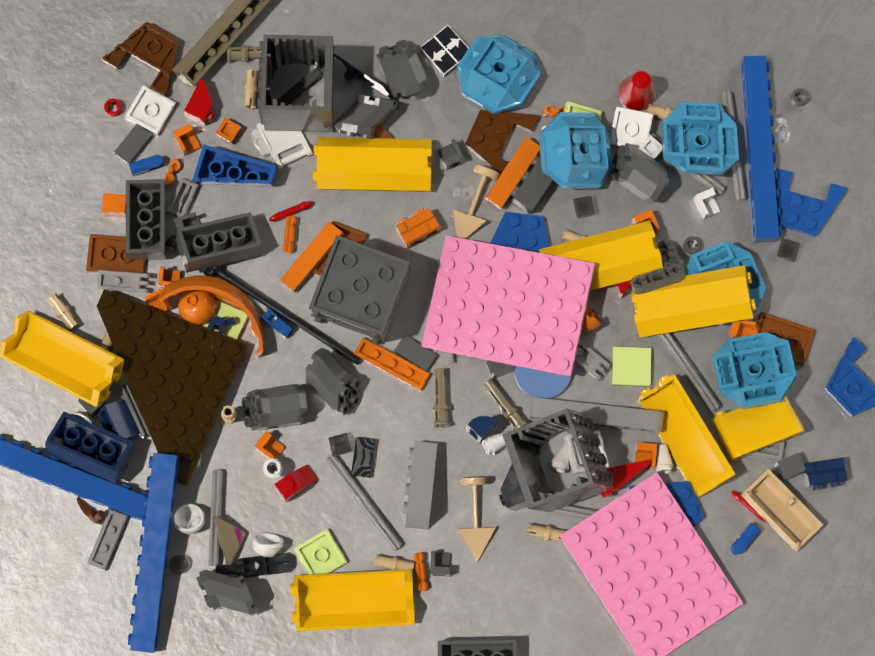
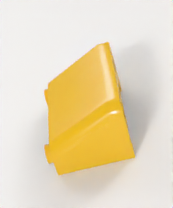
[712,396,805,463]

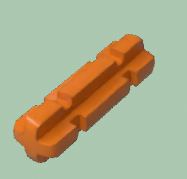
[283,216,297,253]
[414,553,428,591]

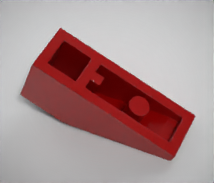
[597,459,651,498]

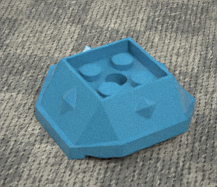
[457,35,541,115]
[661,101,739,175]
[539,112,612,189]
[685,241,766,326]
[712,332,797,409]

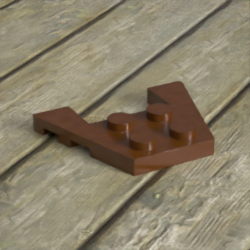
[102,22,179,97]
[465,110,539,174]

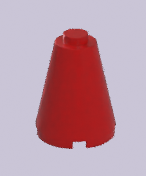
[619,71,656,111]

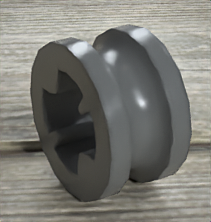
[790,88,808,107]
[683,236,701,255]

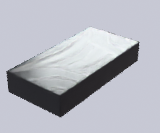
[351,437,375,478]

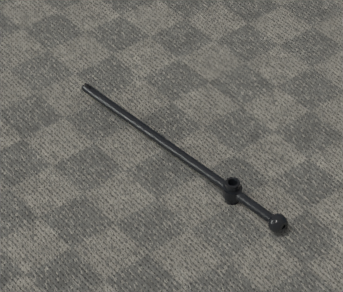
[166,235,361,365]

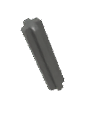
[277,68,322,106]
[118,384,150,439]

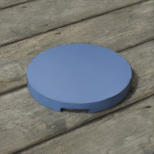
[514,366,571,399]

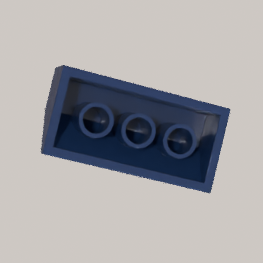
[45,412,134,484]

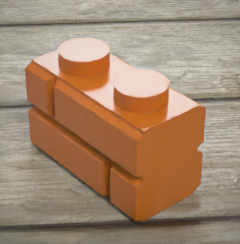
[396,208,440,249]

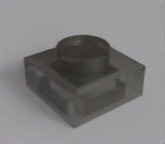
[572,195,595,219]
[776,238,800,263]
[329,433,352,456]

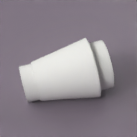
[482,431,508,455]
[551,443,570,474]
[654,444,674,474]
[263,459,283,478]

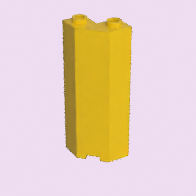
[313,137,432,191]
[539,221,663,291]
[631,265,756,338]
[0,310,124,407]
[638,374,735,499]
[290,569,415,631]

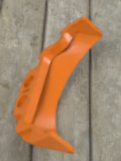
[154,275,265,358]

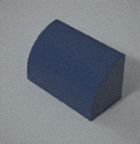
[97,399,140,440]
[466,416,498,443]

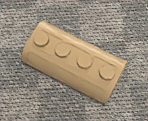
[741,469,823,552]

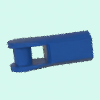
[129,154,164,176]
[260,307,294,339]
[730,523,761,555]

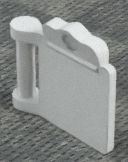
[252,123,313,170]

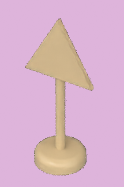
[453,164,499,239]
[457,477,496,561]

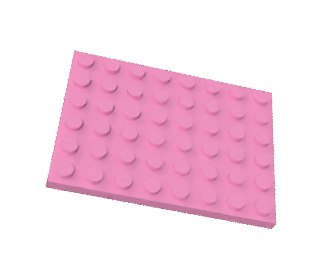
[422,236,595,377]
[559,472,743,656]

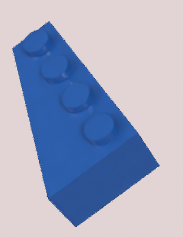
[192,144,278,187]

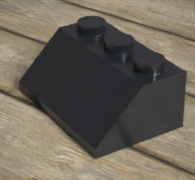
[499,464,527,511]

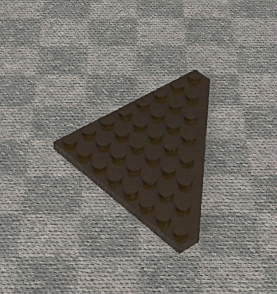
[97,289,247,487]

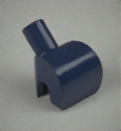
[207,316,236,335]

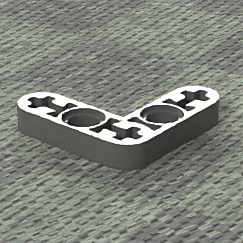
[630,239,686,294]

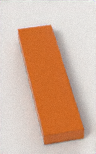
[485,136,540,209]
[280,221,344,293]
[354,337,430,391]

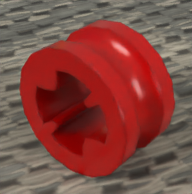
[104,98,122,117]

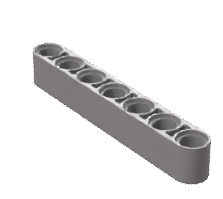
[530,398,664,433]

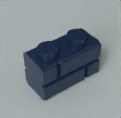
[803,457,847,491]

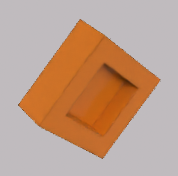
[215,118,242,144]

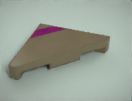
[212,516,246,565]

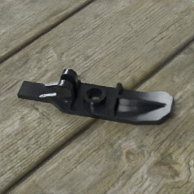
[334,53,395,100]
[215,553,294,578]

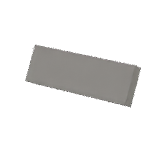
[87,509,128,571]

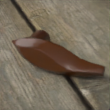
[76,497,105,525]

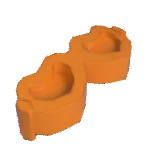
[542,105,565,117]
[164,158,180,186]

